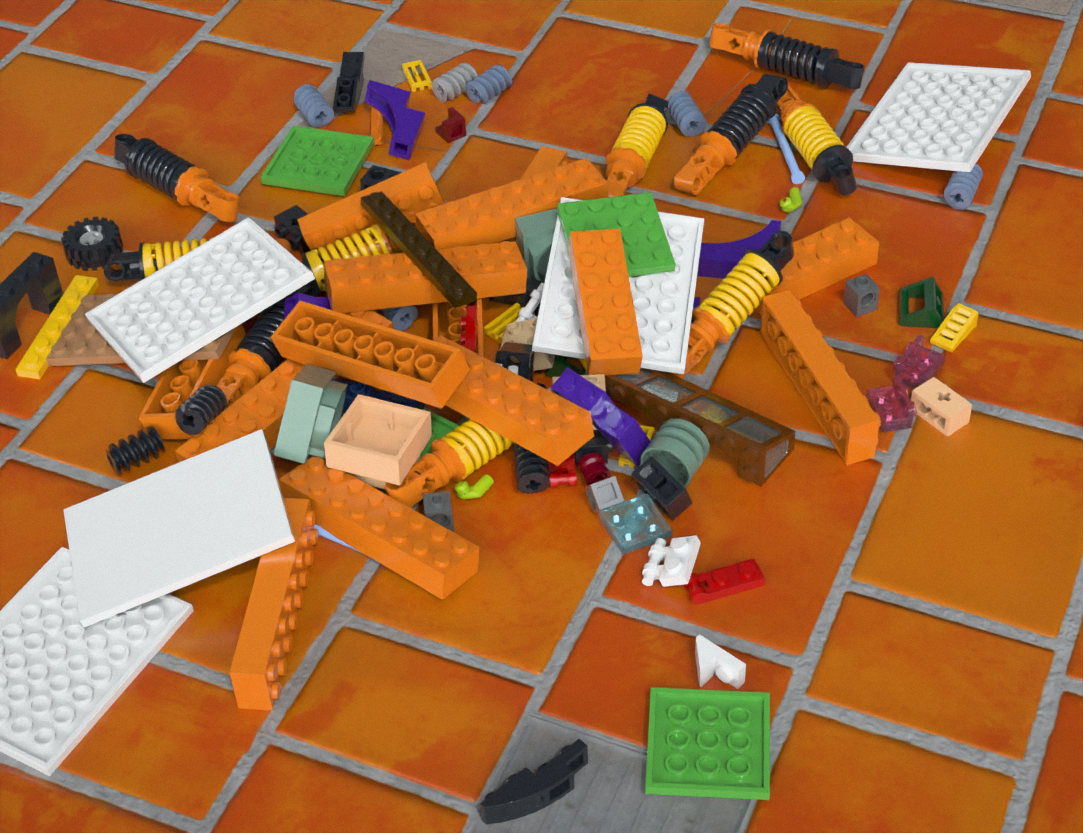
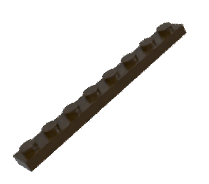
[361,191,477,308]

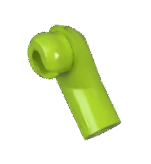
[780,187,802,213]
[455,474,494,500]

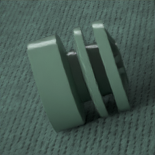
[641,419,710,488]

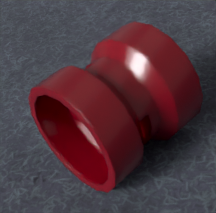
[579,452,611,486]

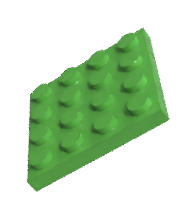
[261,126,375,196]
[557,192,676,277]
[645,687,770,800]

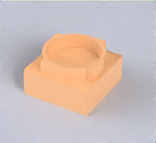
[324,394,432,490]

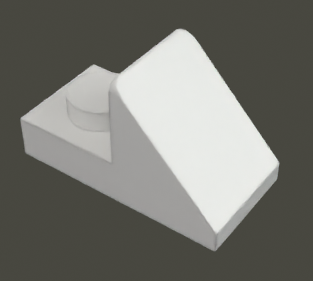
[695,634,746,689]

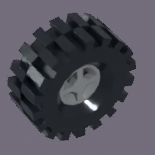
[61,217,124,271]

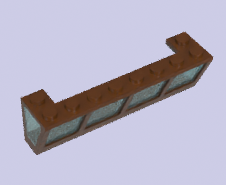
[587,368,796,487]

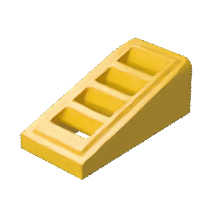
[930,303,978,353]

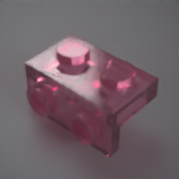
[893,334,946,389]
[866,375,917,432]

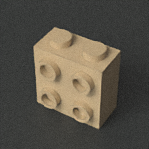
[500,318,555,371]

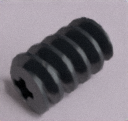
[175,385,227,435]
[106,425,165,476]
[513,443,550,494]

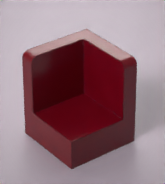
[435,107,466,143]

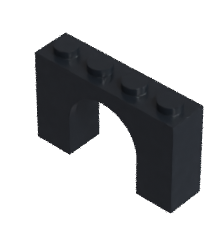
[0,252,63,360]

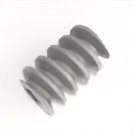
[432,63,478,103]

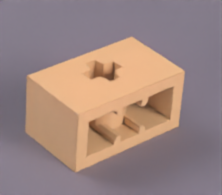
[910,377,972,437]

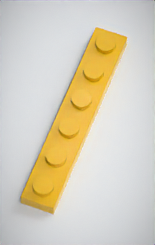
[16,275,99,379]

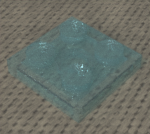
[599,494,672,555]

